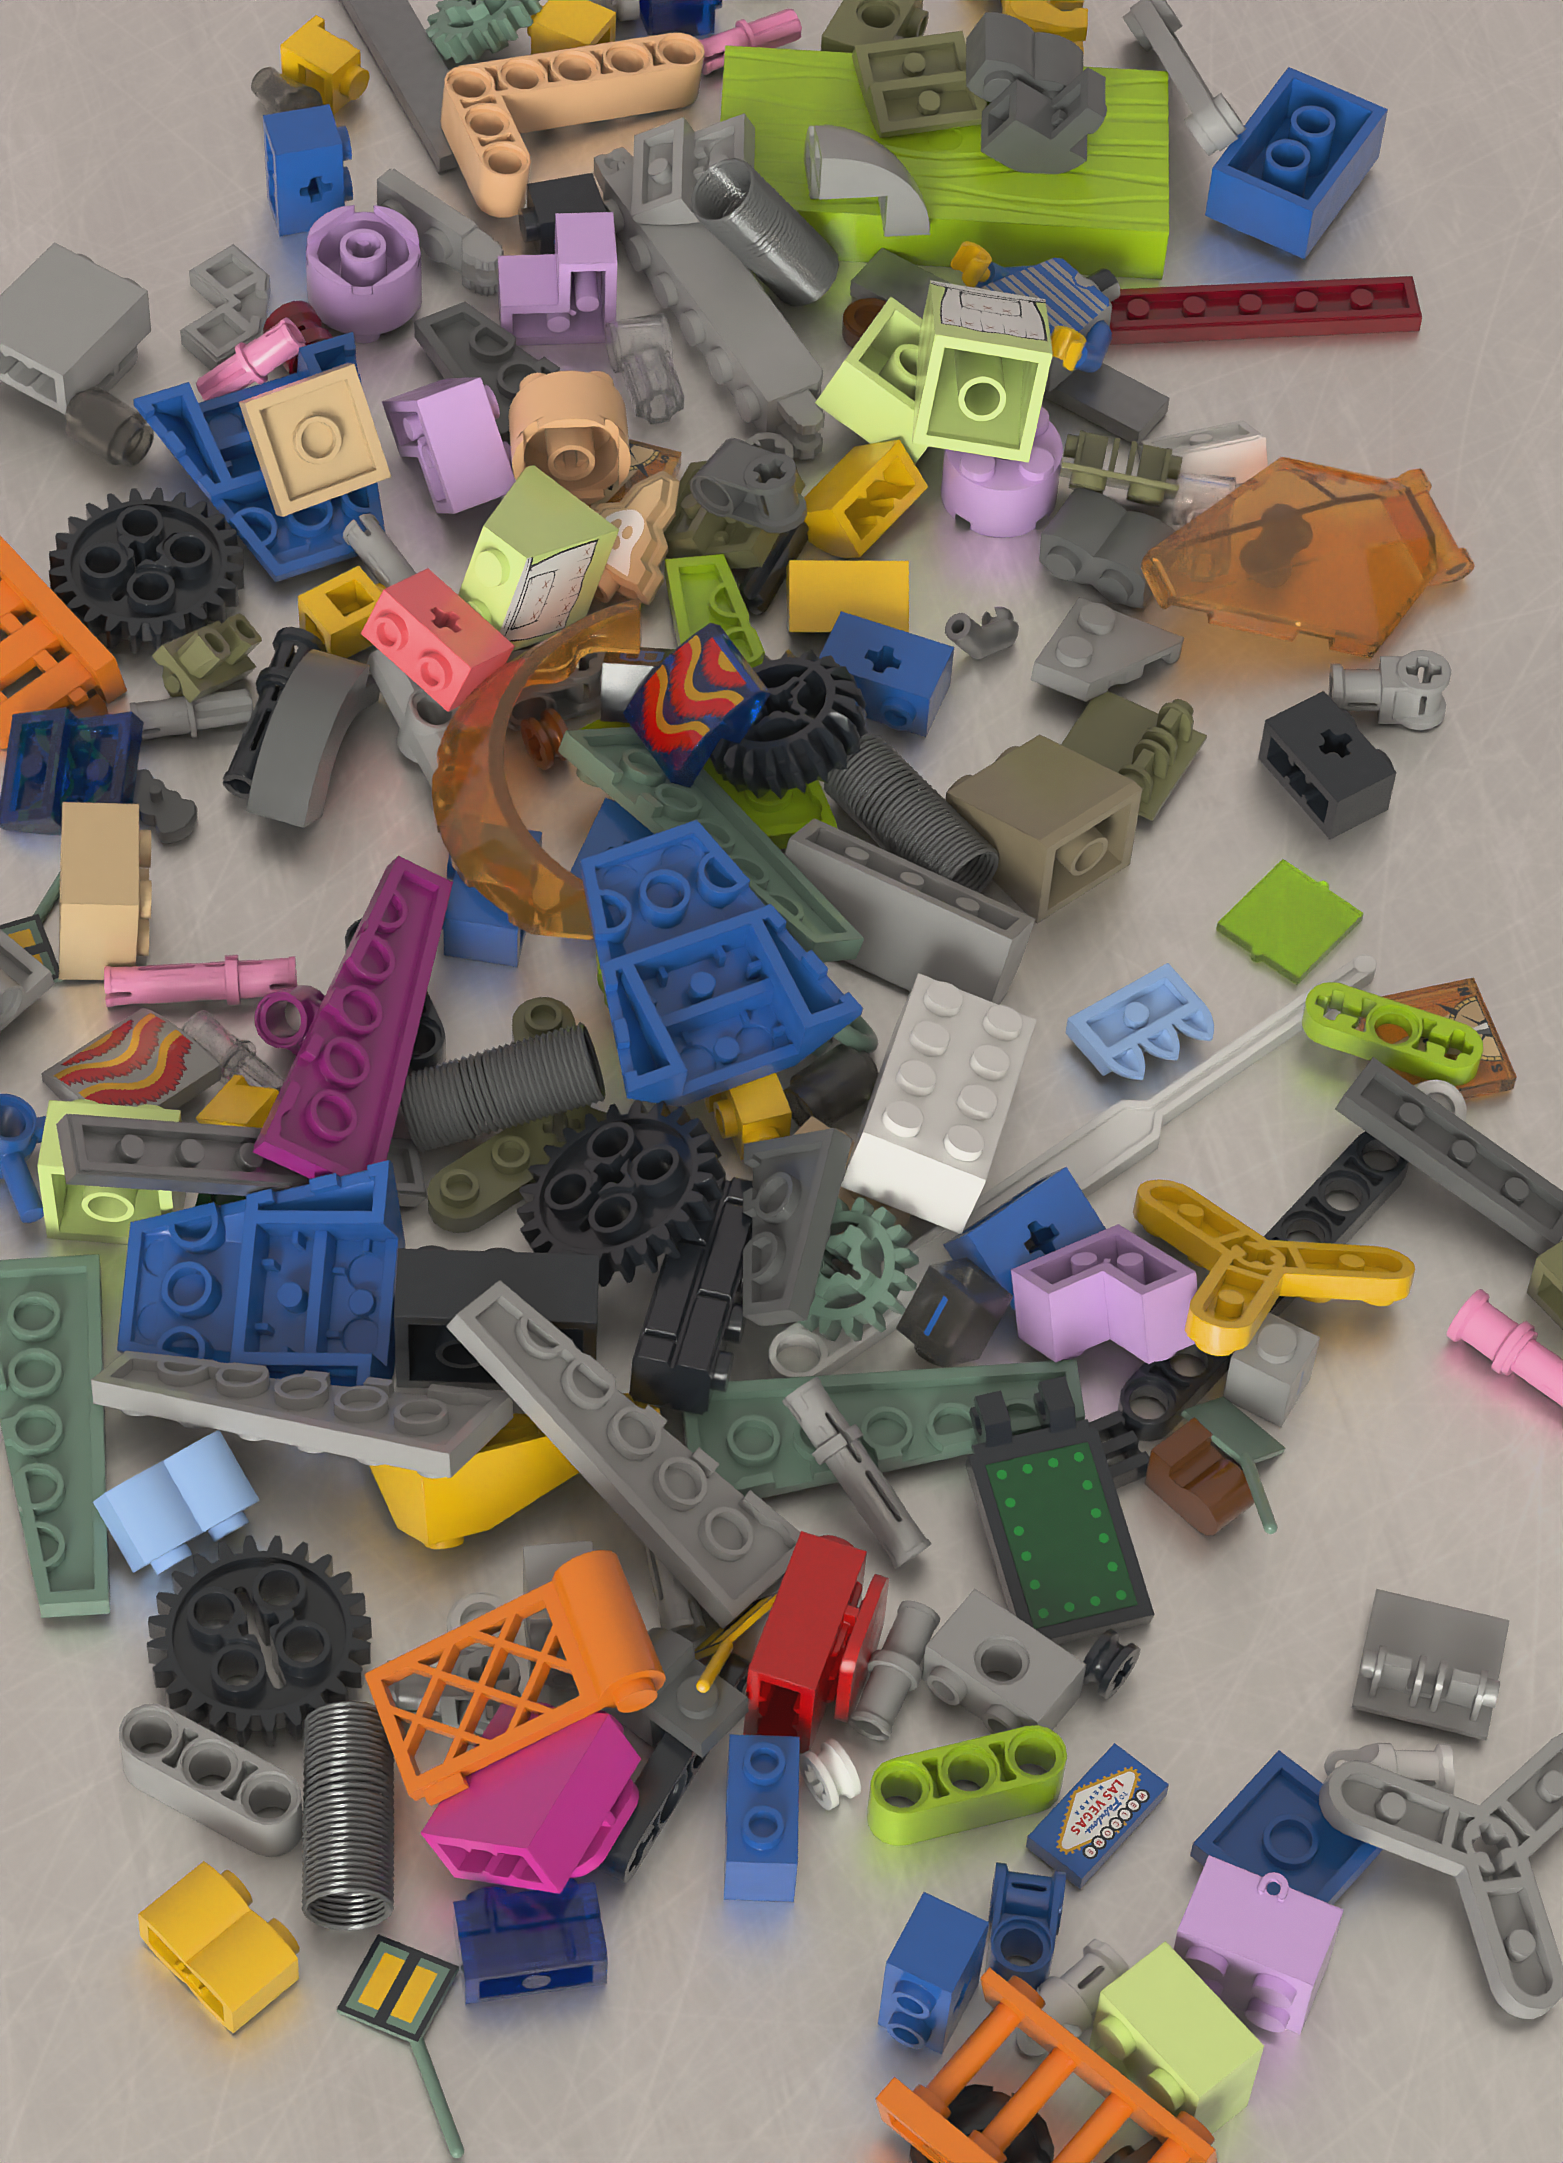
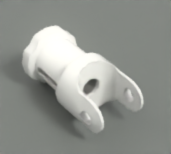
[1324,1743,1455,1796]
[1016,1939,1129,2057]

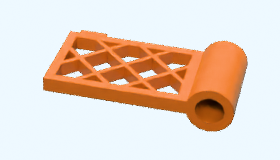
[364,1550,666,1806]

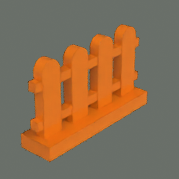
[0,535,127,749]

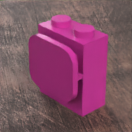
[421,1702,641,1894]

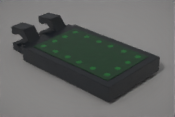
[965,1376,1155,1645]

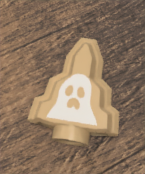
[593,470,680,606]

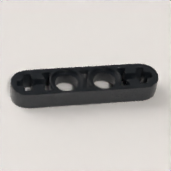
[596,1652,751,1883]

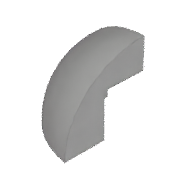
[804,124,930,237]

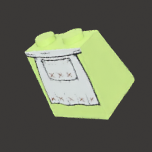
[912,280,1053,463]
[458,465,619,651]

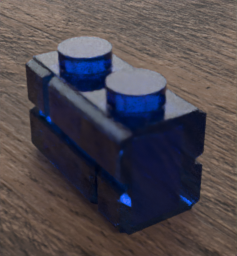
[453,1878,608,2004]

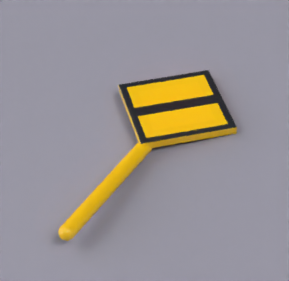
[694,1592,778,1693]

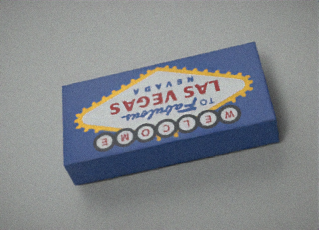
[1026,1743,1169,1889]

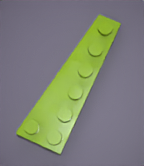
[664,554,838,849]

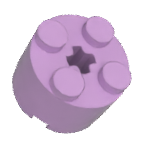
[306,205,422,344]
[941,406,1063,538]

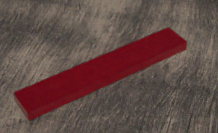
[1110,276,1422,345]

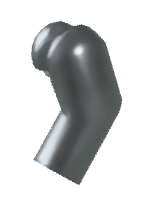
[945,607,1019,660]

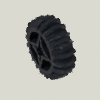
[703,649,868,800]

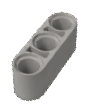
[119,1704,303,1857]

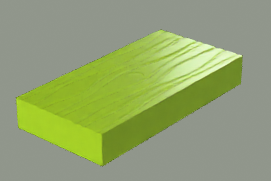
[720,45,1169,280]

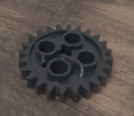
[49,488,244,654]
[517,1100,726,1287]
[147,1535,372,1747]

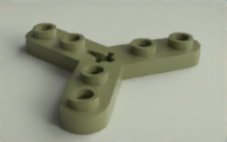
[427,997,607,1233]

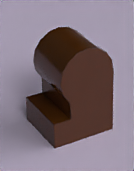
[1145,1417,1254,1536]

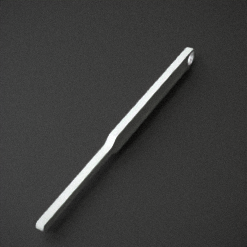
[768,954,1376,1379]

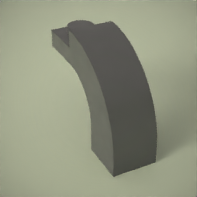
[246,649,380,828]

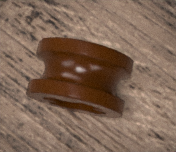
[521,708,568,770]

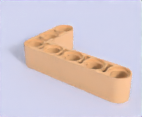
[440,33,705,218]

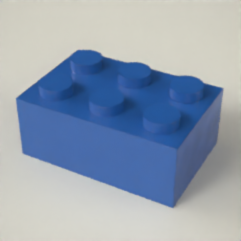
[1205,67,1388,259]

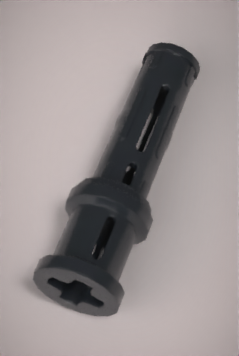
[223,627,327,799]

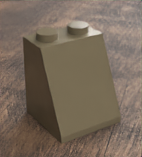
[945,734,1142,924]

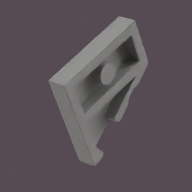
[1031,597,1184,702]

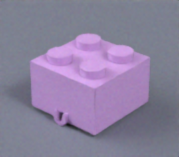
[1174,1855,1344,2034]

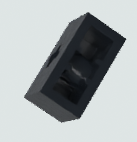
[1258,691,1397,839]

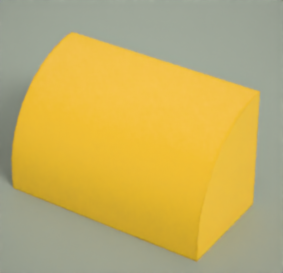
[804,439,928,558]
[786,560,909,633]

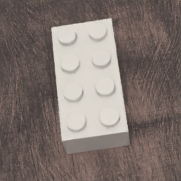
[841,973,1037,1234]

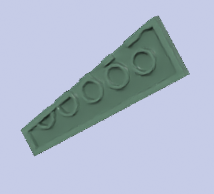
[558,726,864,963]
[0,1254,110,1618]
[682,1359,1085,1499]

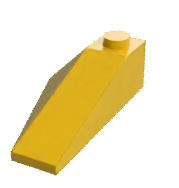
[369,1393,660,1549]

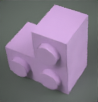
[498,212,617,346]
[382,377,516,514]
[1011,1224,1198,1364]

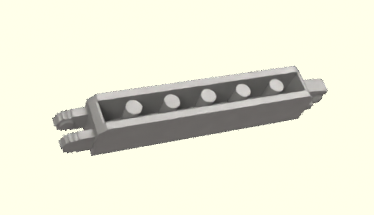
[593,147,825,460]

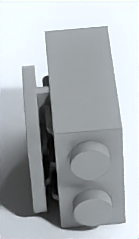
[0,242,151,416]

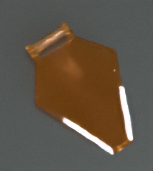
[1141,457,1475,659]

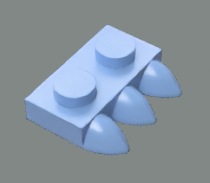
[1066,963,1214,1080]

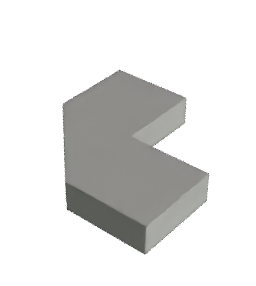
[180,244,271,370]

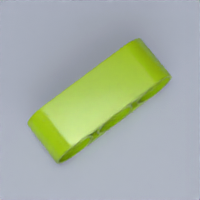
[867,1725,1067,1846]

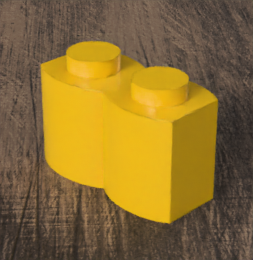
[138,1861,300,2033]

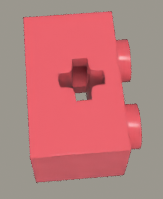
[361,568,515,712]

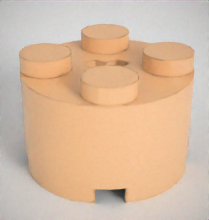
[508,371,631,505]

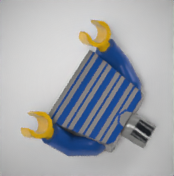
[949,241,1120,392]

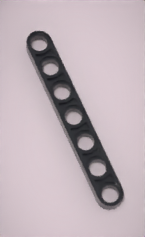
[1117,1131,1409,1442]

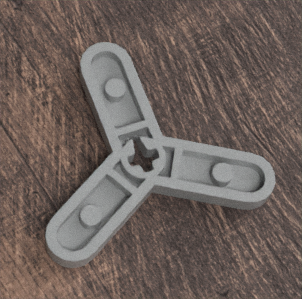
[1319,1733,1563,2019]

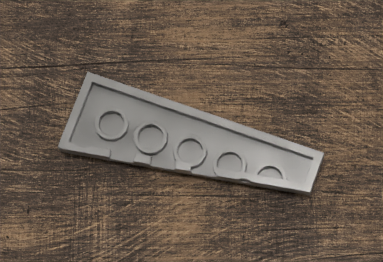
[446,1280,800,1629]
[91,1351,513,1478]

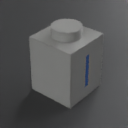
[1223,1313,1320,1427]

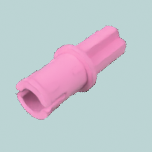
[698,9,802,75]
[196,317,306,401]

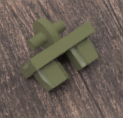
[152,613,262,703]

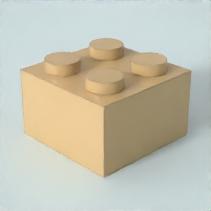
[59,802,152,980]

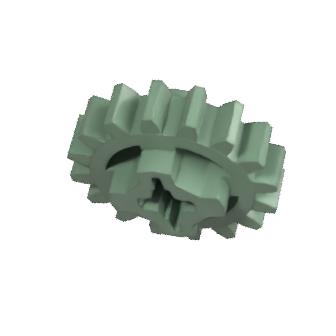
[426,0,542,63]
[798,1197,919,1342]

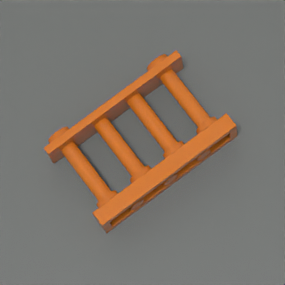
[875,1967,1217,2163]

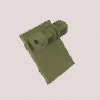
[1060,430,1183,507]
[1061,691,1207,821]

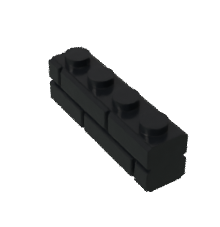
[629,1176,753,1415]

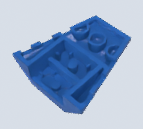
[133,332,385,582]
[580,820,863,1107]
[117,1160,406,1387]

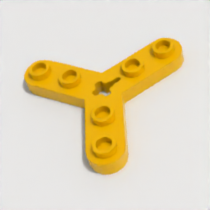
[1133,1179,1415,1356]

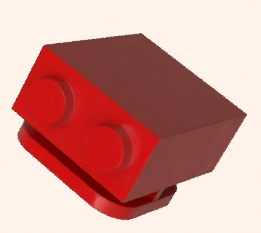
[743,1531,889,1754]

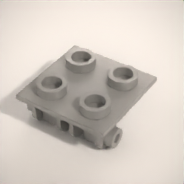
[1351,1589,1510,1740]

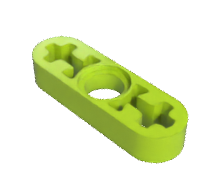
[1302,982,1483,1086]

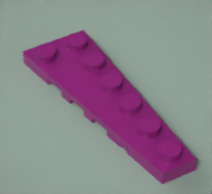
[253,855,453,1179]

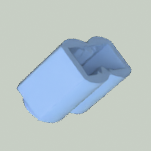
[93,1430,259,1575]

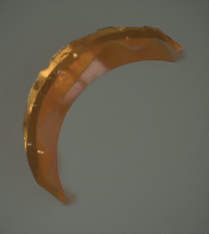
[432,599,642,940]

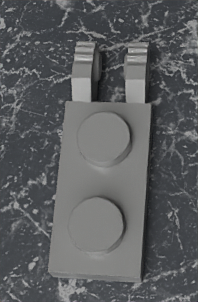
[377,169,504,297]

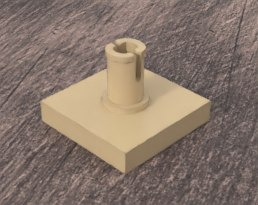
[239,363,391,517]

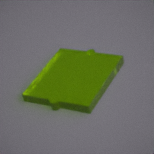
[1216,859,1364,985]

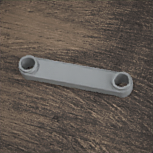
[1123,0,1246,156]

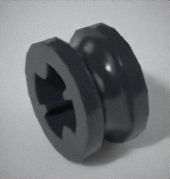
[1083,1629,1141,1699]

